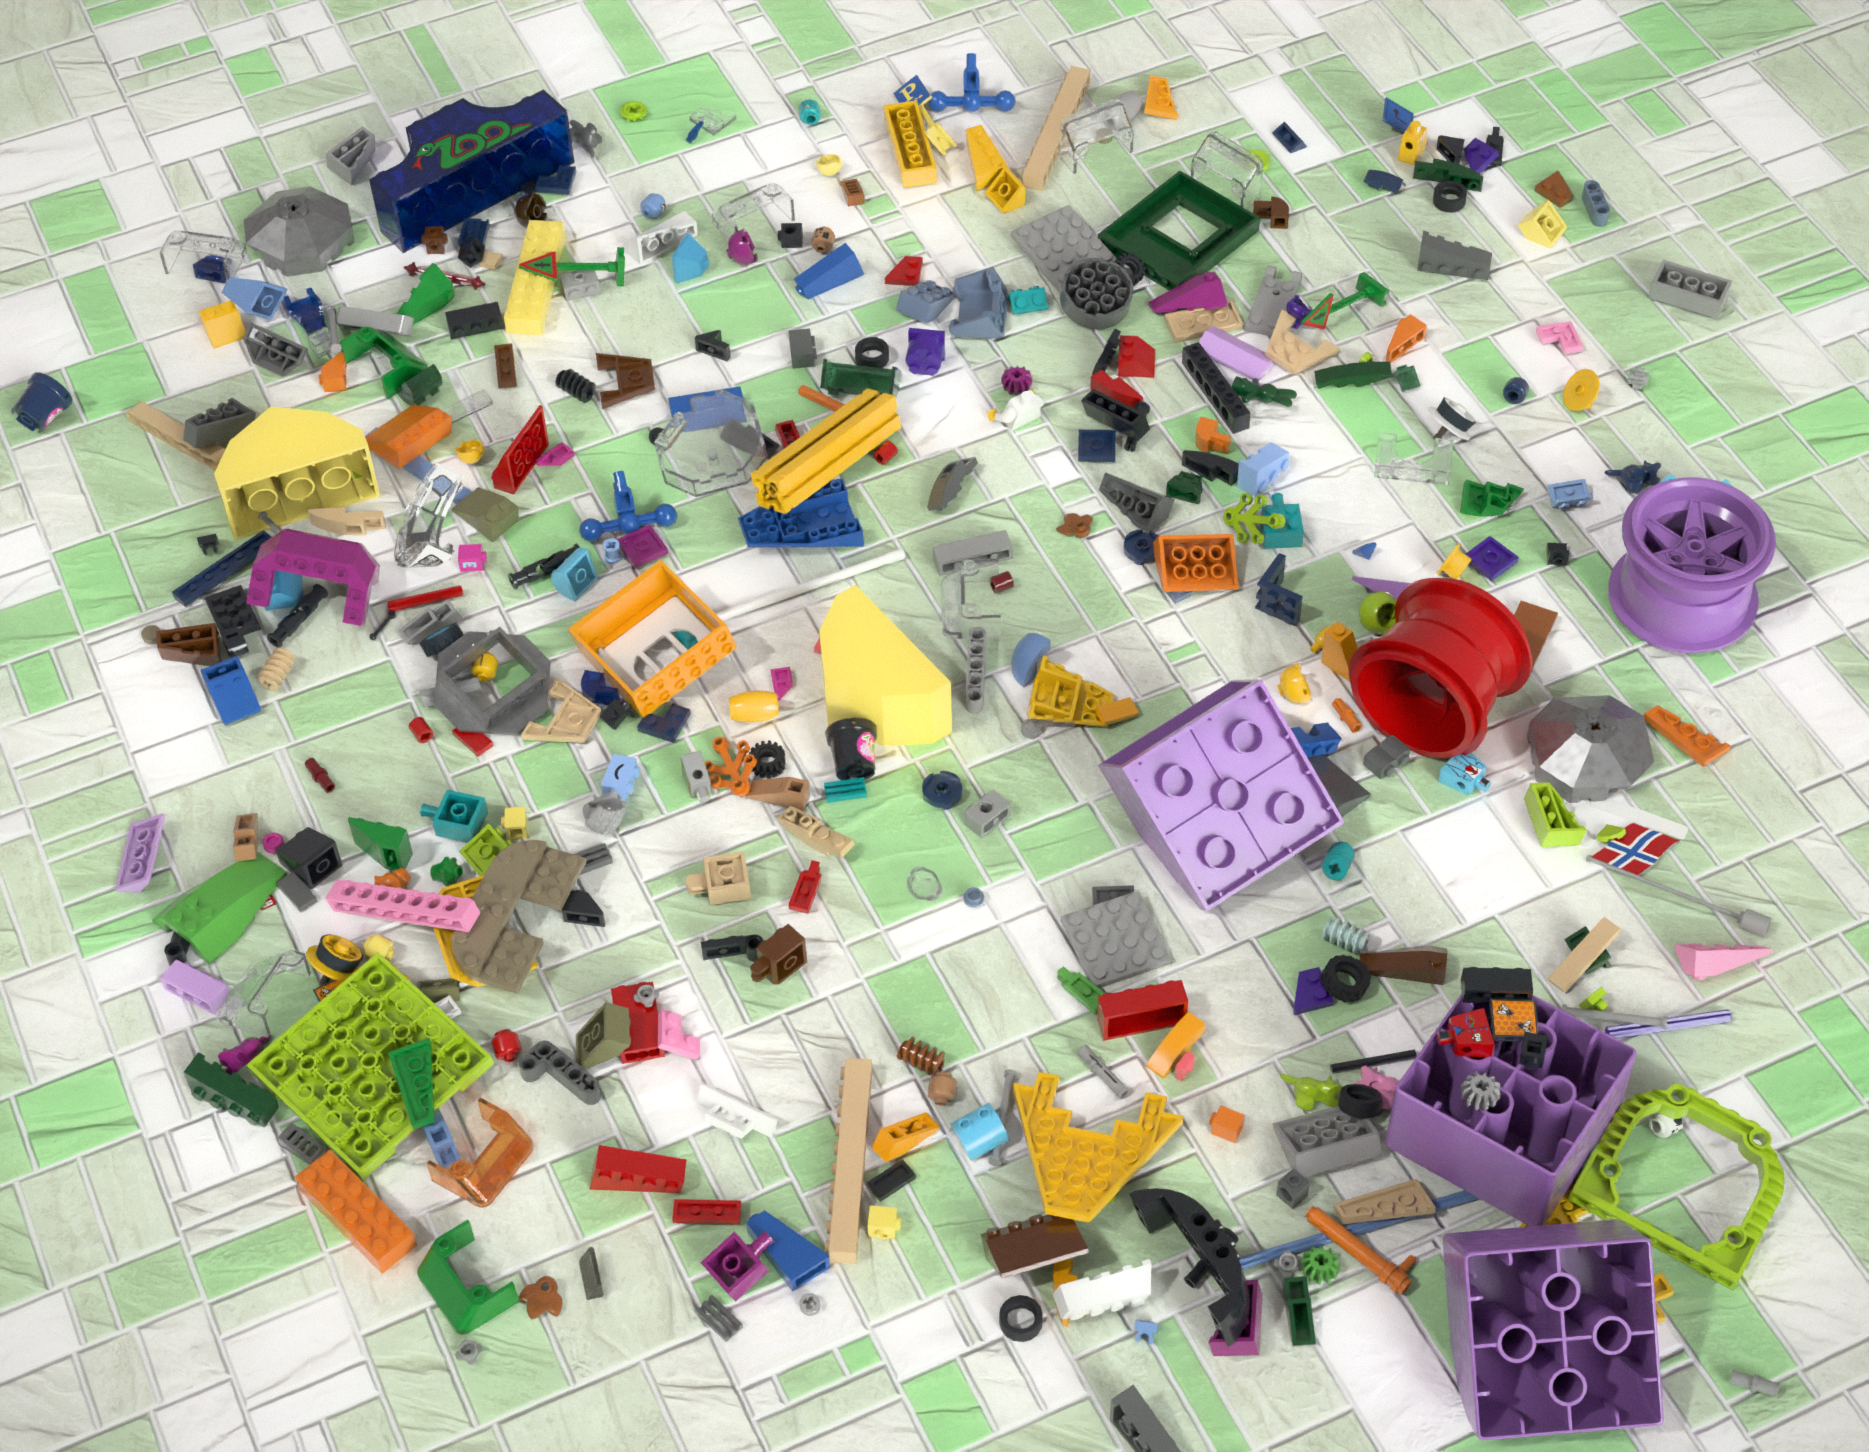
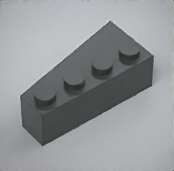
[1110,1384,1181,1452]

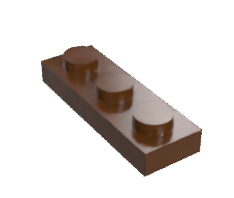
[494,343,517,389]

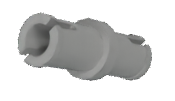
[1729,1370,1780,1397]

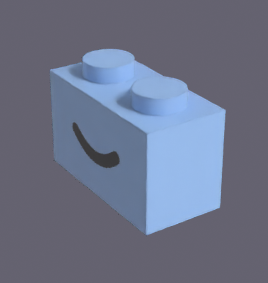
[601,754,640,802]

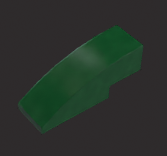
[1282,1276,1316,1346]

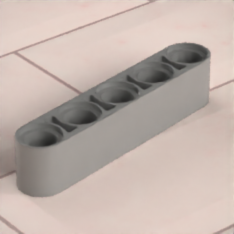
[336,306,414,336]
[965,626,986,714]

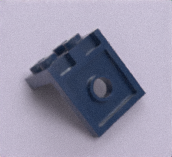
[1255,553,1303,626]

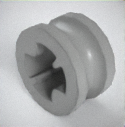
[800,1293,820,1316]

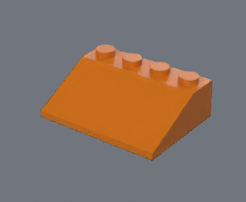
[365,405,452,469]
[1153,534,1239,592]

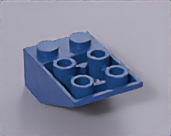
[200,656,262,726]

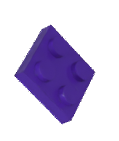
[1466,536,1519,581]

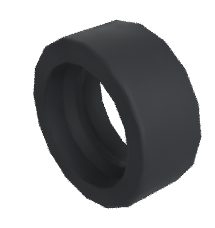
[1433,181,1467,213]
[855,337,889,371]
[1338,1084,1382,1118]
[999,1295,1043,1342]

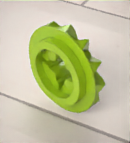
[620,101,647,122]

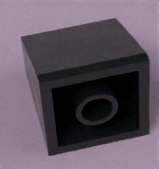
[276,827,343,890]

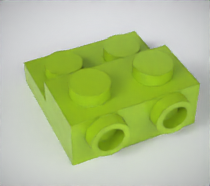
[459,823,514,876]

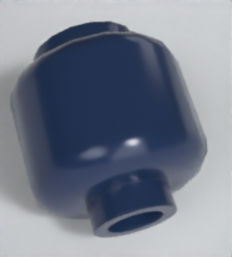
[1503,377,1529,404]

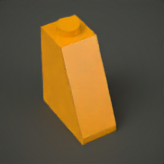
[1321,621,1358,682]

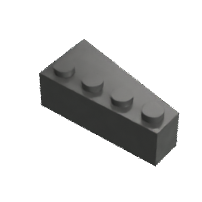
[1417,230,1492,280]
[183,398,256,448]

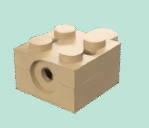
[686,851,751,905]

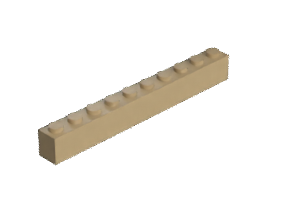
[1021,66,1091,191]
[825,1058,872,1264]

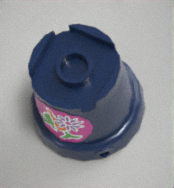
[11,372,72,433]

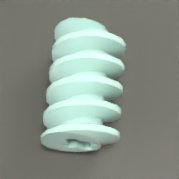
[1322,917,1370,955]

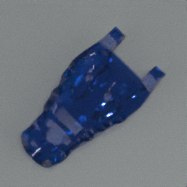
[283,287,328,340]

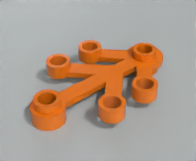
[704,737,757,797]

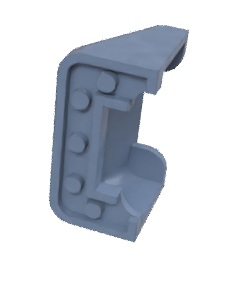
[949,266,1008,339]

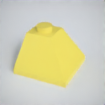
[1517,200,1567,248]

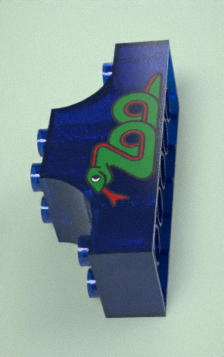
[369,89,575,253]

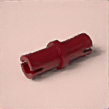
[305,758,335,793]

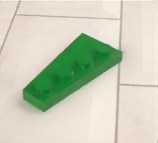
[388,1038,435,1130]

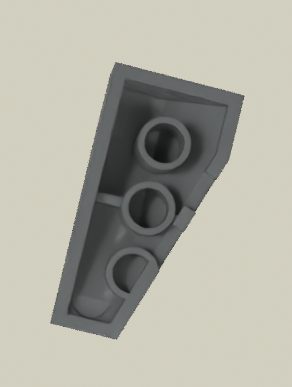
[1099,472,1175,531]

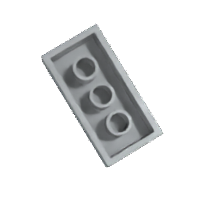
[1648,260,1732,319]

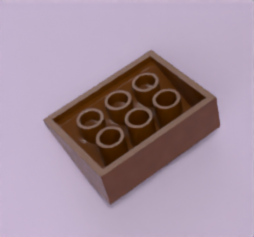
[980,1215,1089,1278]

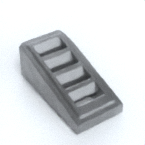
[278,1123,328,1165]

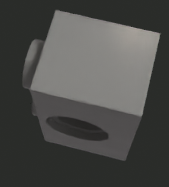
[964,789,1011,838]

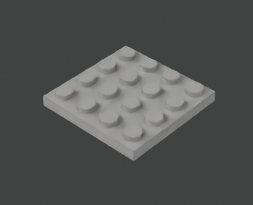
[1061,891,1171,988]

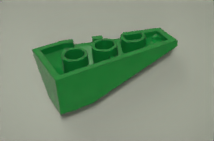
[396,263,455,325]

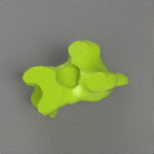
[1280,1073,1342,1111]

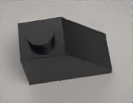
[562,890,606,927]

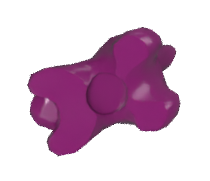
[218,1033,271,1075]

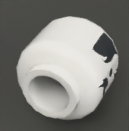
[1649,1112,1683,1138]

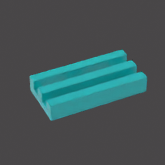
[824,777,867,803]

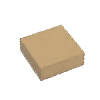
[479,251,502,270]

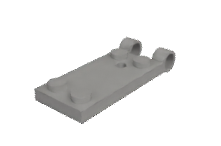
[1244,265,1303,337]

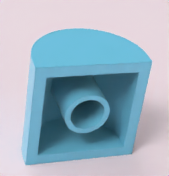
[551,548,599,602]
[950,1103,1010,1161]

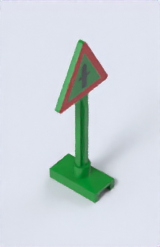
[519,247,625,286]
[1301,272,1390,329]

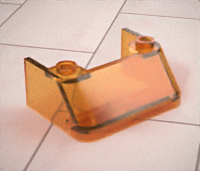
[427,1097,533,1208]

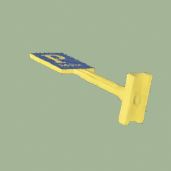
[893,74,957,156]

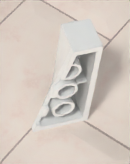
[627,211,698,265]
[1053,1259,1151,1320]

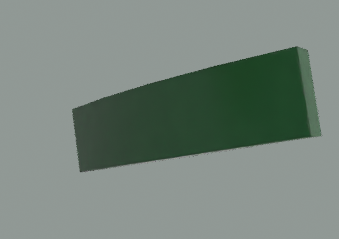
[1314,361,1393,389]

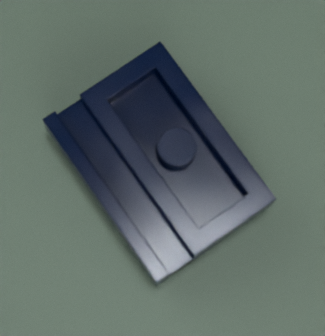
[458,218,490,247]

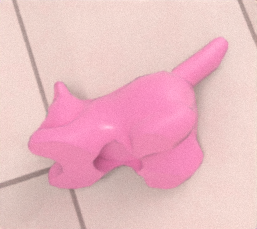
[1355,1066,1399,1109]

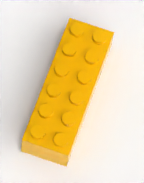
[883,100,937,188]

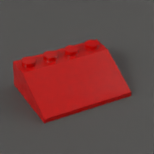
[491,405,549,495]

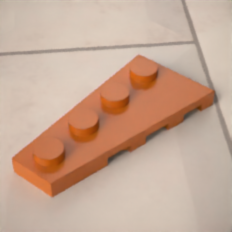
[1644,705,1731,767]

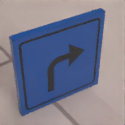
[1383,97,1414,133]

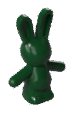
[1232,376,1297,407]

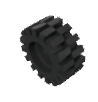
[1114,252,1146,286]
[749,740,786,779]

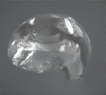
[907,866,943,901]

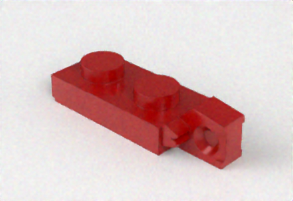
[788,860,822,914]

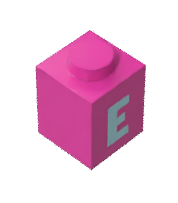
[458,544,487,572]

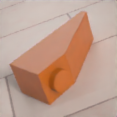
[1386,314,1427,363]

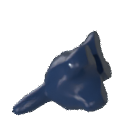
[1604,460,1661,493]

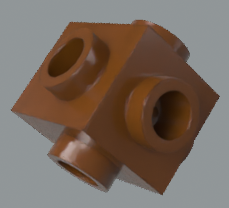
[422,226,448,254]

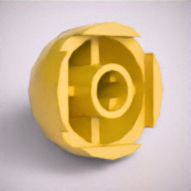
[1277,663,1312,704]

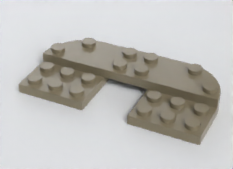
[452,840,586,994]

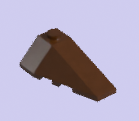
[1359,945,1448,985]

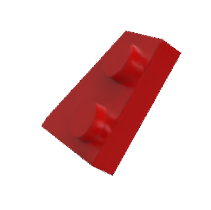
[885,256,923,286]

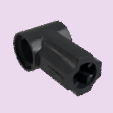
[164,931,190,967]

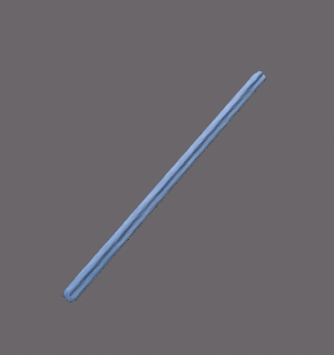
[1239,1190,1479,1269]

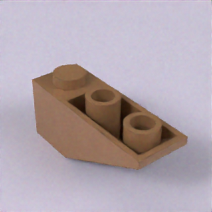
[746,777,810,811]

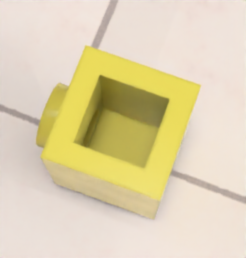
[501,807,528,840]
[868,1205,901,1240]

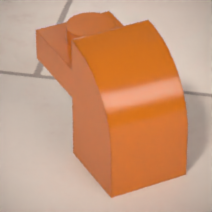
[1195,416,1231,454]

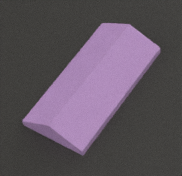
[1199,326,1274,380]
[115,813,165,893]

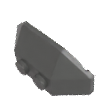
[243,322,308,377]

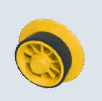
[306,934,363,985]

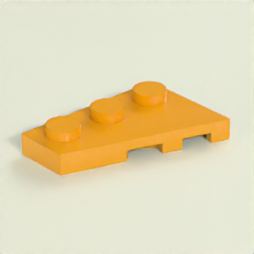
[1144,75,1178,120]

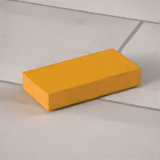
[1095,697,1139,726]

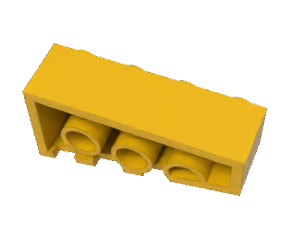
[966,125,1008,191]

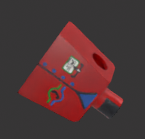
[1437,1008,1494,1057]

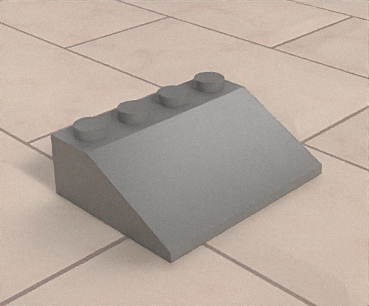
[1273,1106,1382,1177]

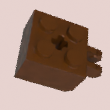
[750,924,807,984]

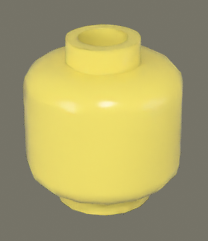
[362,934,395,962]

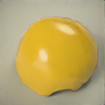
[455,440,485,464]

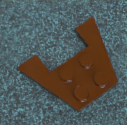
[596,353,655,409]

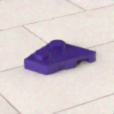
[1463,137,1499,174]
[1293,967,1334,1015]

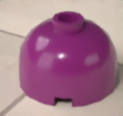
[726,228,758,265]

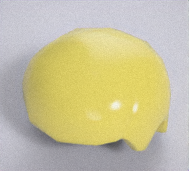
[815,154,843,176]

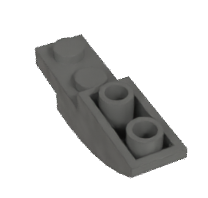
[927,457,978,511]

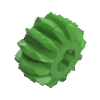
[1301,1245,1340,1285]

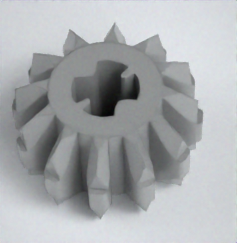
[1461,1071,1501,1111]

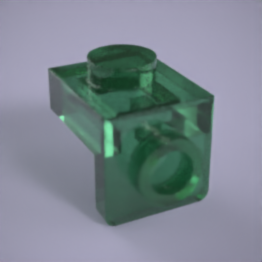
[1392,364,1421,392]

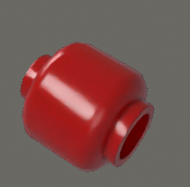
[491,1029,522,1063]

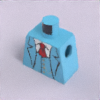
[1438,753,1491,795]

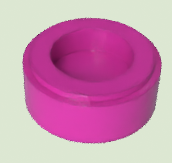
[262,833,284,853]

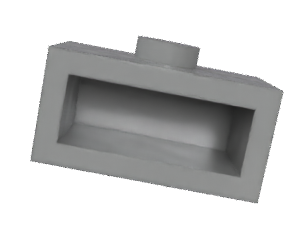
[559,270,600,301]

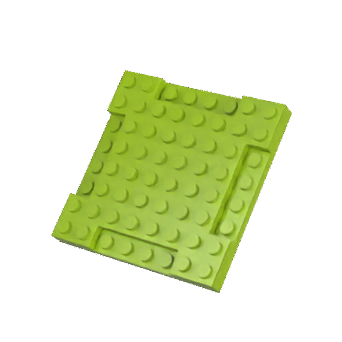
[247,952,494,1181]

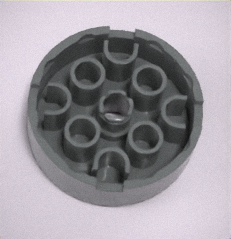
[1059,258,1133,329]

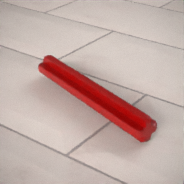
[387,585,463,611]

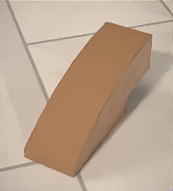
[233,813,258,862]

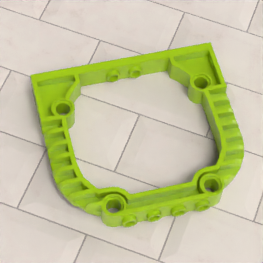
[1568,1084,1785,1291]

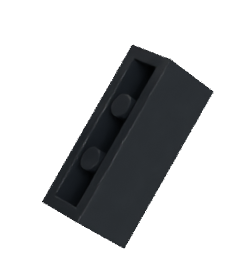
[445,301,504,339]
[1461,967,1533,1003]

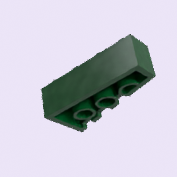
[184,1052,279,1128]

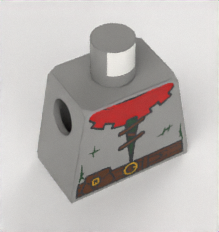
[681,750,711,803]

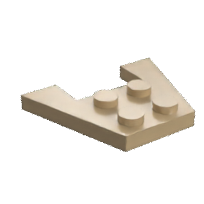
[1265,309,1340,375]
[521,678,602,743]

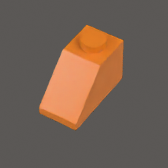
[318,352,347,393]

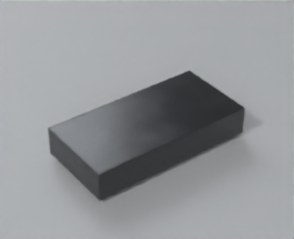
[867,1159,916,1202]

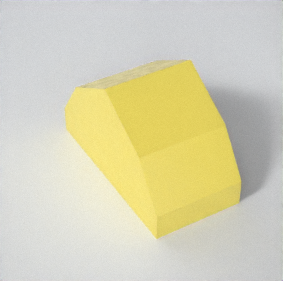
[214,407,380,540]
[819,585,952,746]

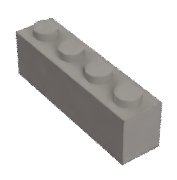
[933,530,1013,576]

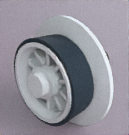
[1428,397,1476,442]

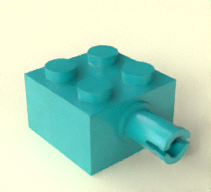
[1260,493,1304,549]
[420,790,488,843]

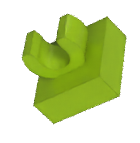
[1579,986,1608,1011]

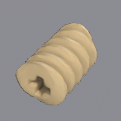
[257,647,295,691]

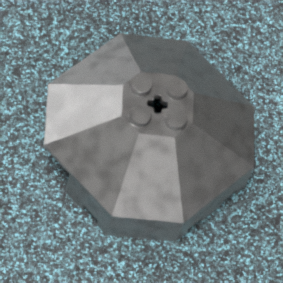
[244,186,354,277]
[1527,695,1654,803]

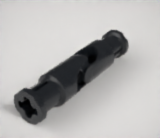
[508,543,580,590]
[267,584,328,648]

